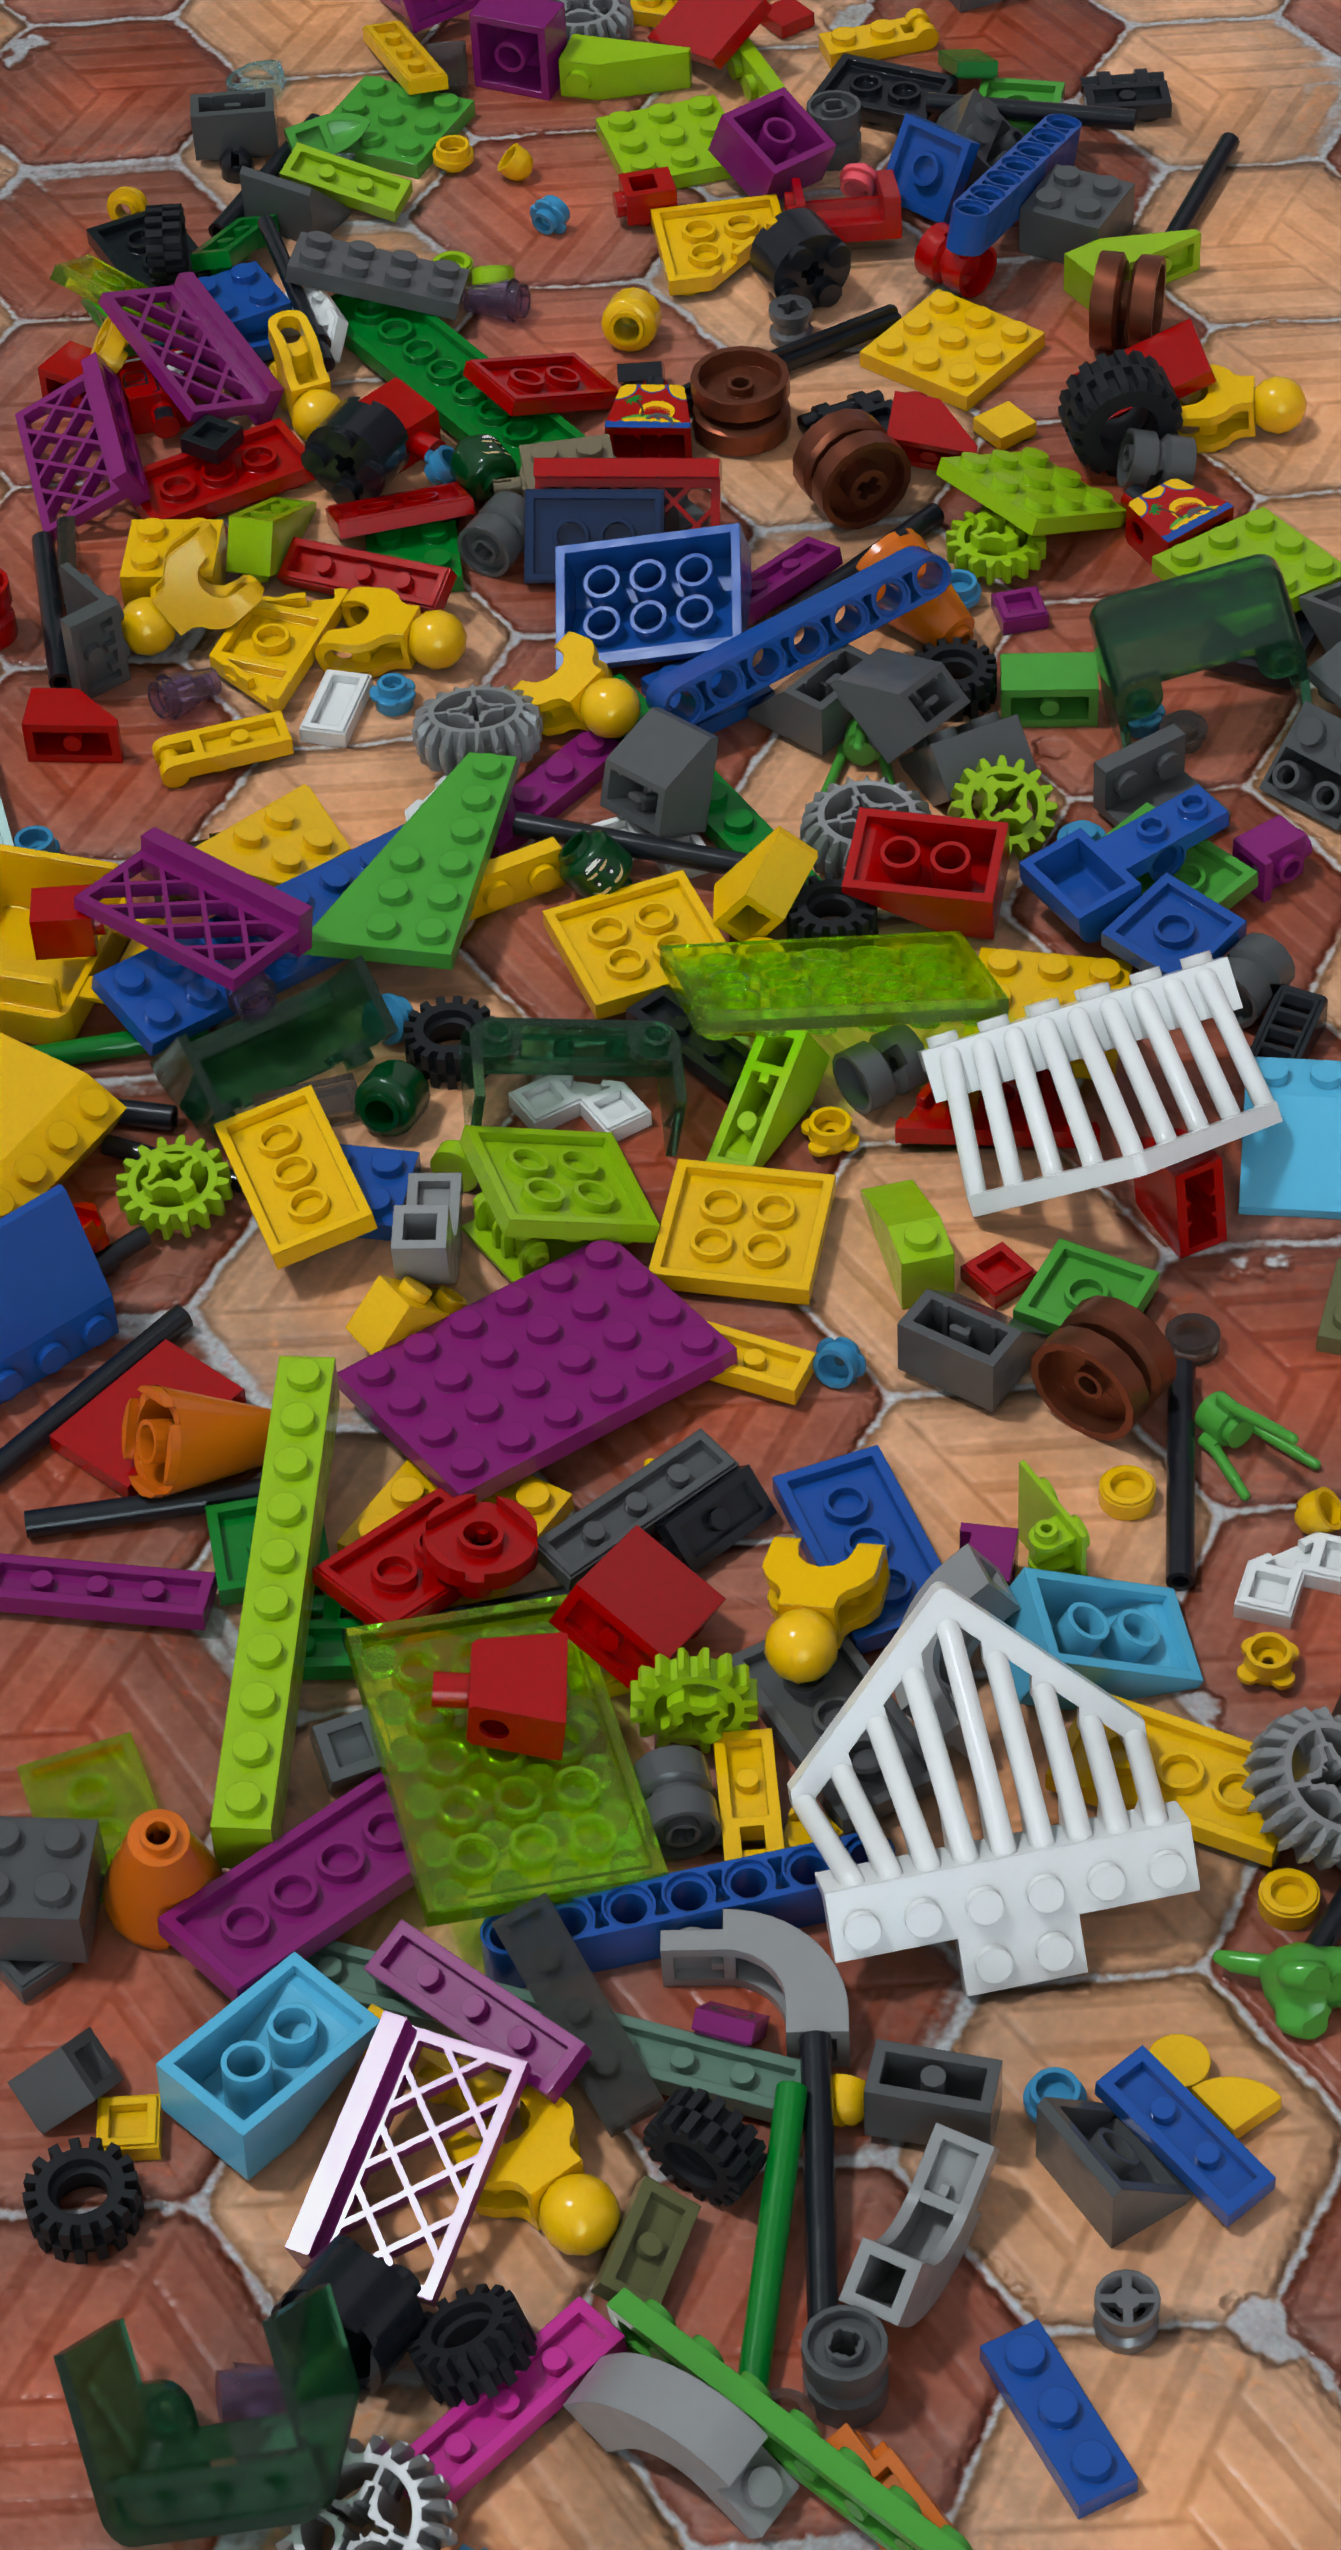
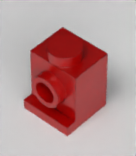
[612,166,677,226]

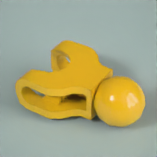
[268,310,342,442]
[1177,364,1307,453]
[121,521,264,656]
[315,587,467,678]
[511,631,641,738]
[762,1536,890,1684]
[440,2085,621,2256]

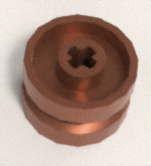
[1089,250,1166,351]
[690,346,791,457]
[793,408,911,529]
[1031,1295,1177,1441]

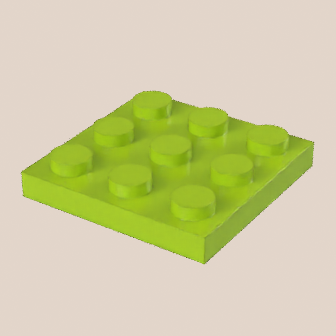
[595,95,733,189]
[936,447,1126,536]
[1152,506,1341,638]
[459,1125,660,1244]

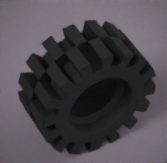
[145,203,189,285]
[914,637,997,722]
[787,873,878,964]
[403,996,499,1090]
[643,2087,767,2207]
[22,2137,144,2264]
[407,2284,538,2407]

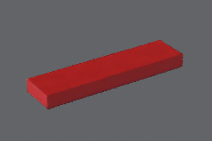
[277,537,457,614]

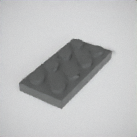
[285,231,470,320]
[732,1635,935,1835]

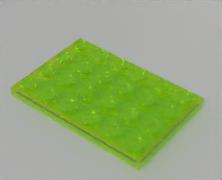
[660,931,1009,1040]
[345,1594,668,1927]

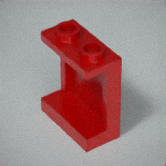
[784,169,902,243]
[548,1525,726,1690]

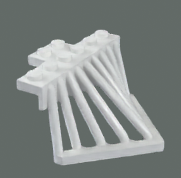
[917,950,1283,1217]
[787,1581,1200,1997]

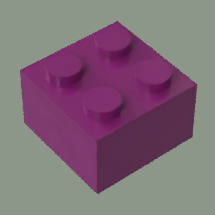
[469,0,567,101]
[708,87,837,200]

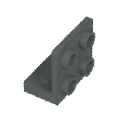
[59,562,130,699]
[1093,723,1231,827]

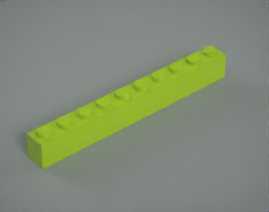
[210,1356,340,1868]

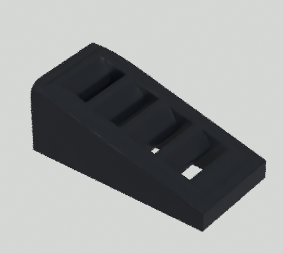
[1250,984,1328,1059]

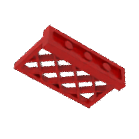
[533,458,722,529]

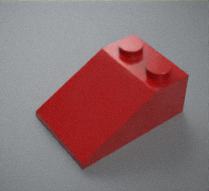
[841,807,1010,940]

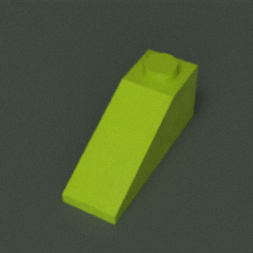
[559,34,692,101]
[1063,229,1201,310]
[226,497,317,583]
[706,1021,830,1167]
[861,1180,955,1309]

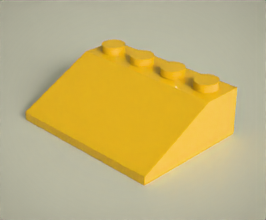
[0,1032,127,1218]

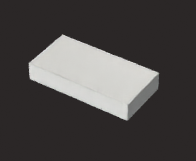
[299,669,373,748]

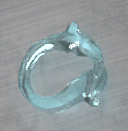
[225,60,286,97]

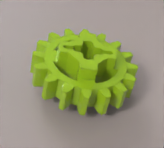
[946,506,1047,585]
[947,755,1058,861]
[116,1135,233,1240]
[630,1647,758,1754]

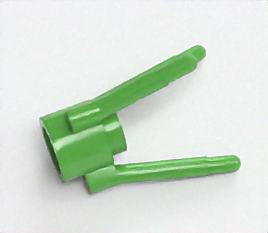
[821,718,896,792]
[1195,1391,1321,1501]

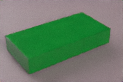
[938,49,998,79]

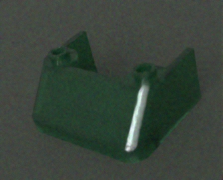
[1089,554,1312,749]
[150,955,398,1134]
[459,1017,687,1156]
[53,2283,360,2547]

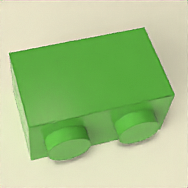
[1000,652,1099,728]

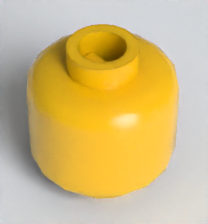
[601,287,662,352]

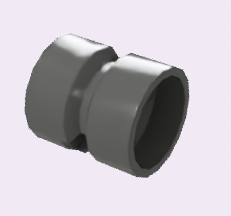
[807,90,862,171]
[1116,428,1197,490]
[457,491,525,577]
[1227,933,1295,1029]
[832,1022,929,1115]
[631,1745,722,1860]
[801,2305,889,2429]

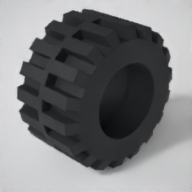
[1058,349,1183,477]

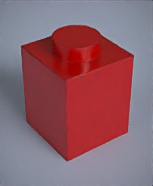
[29,884,107,960]

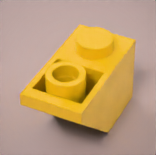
[713,826,818,942]
[345,1275,467,1355]

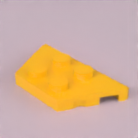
[209,588,349,712]
[195,784,351,887]

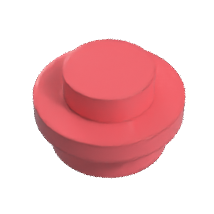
[839,163,877,198]

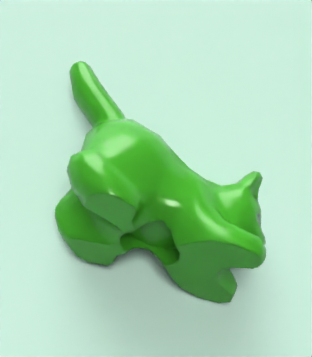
[1212,1942,1341,2039]

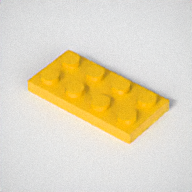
[213,1085,378,1270]
[1045,1694,1279,1868]

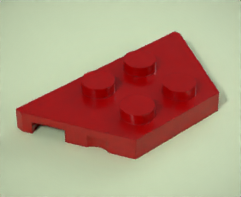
[895,1069,1100,1148]

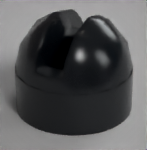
[220,147,254,184]

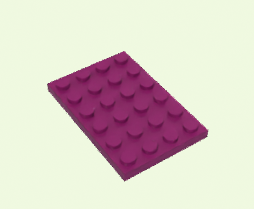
[337,1240,738,1502]

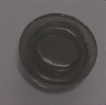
[1159,710,1208,754]

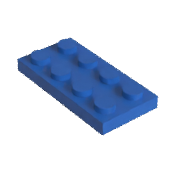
[772,1445,942,1654]

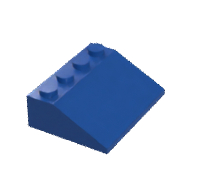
[555,523,752,671]
[0,1184,119,1404]

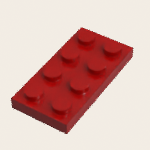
[126,418,316,519]

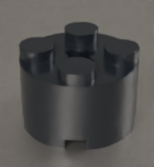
[750,208,852,309]
[301,397,410,504]
[270,2235,425,2398]

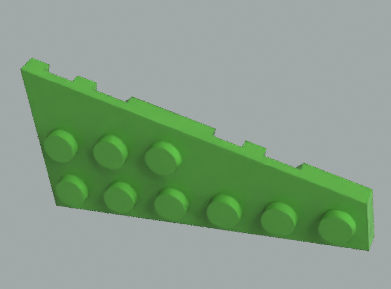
[304,752,518,970]

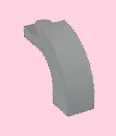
[391,1173,463,1284]
[894,1543,1020,1758]
[660,1909,850,2067]
[838,2123,1000,2328]
[563,2352,800,2539]

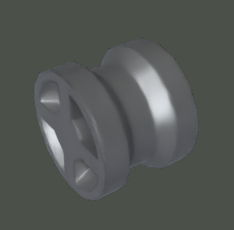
[769,294,813,347]
[1093,2269,1161,2355]

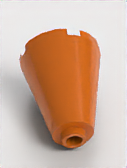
[855,528,975,647]
[122,1385,271,1498]
[103,1809,223,1950]

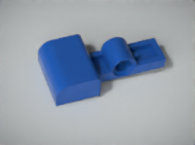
[1019,784,1229,943]

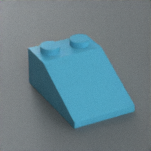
[1238,1057,1341,1220]
[1003,1567,1204,1710]
[156,1951,380,2181]

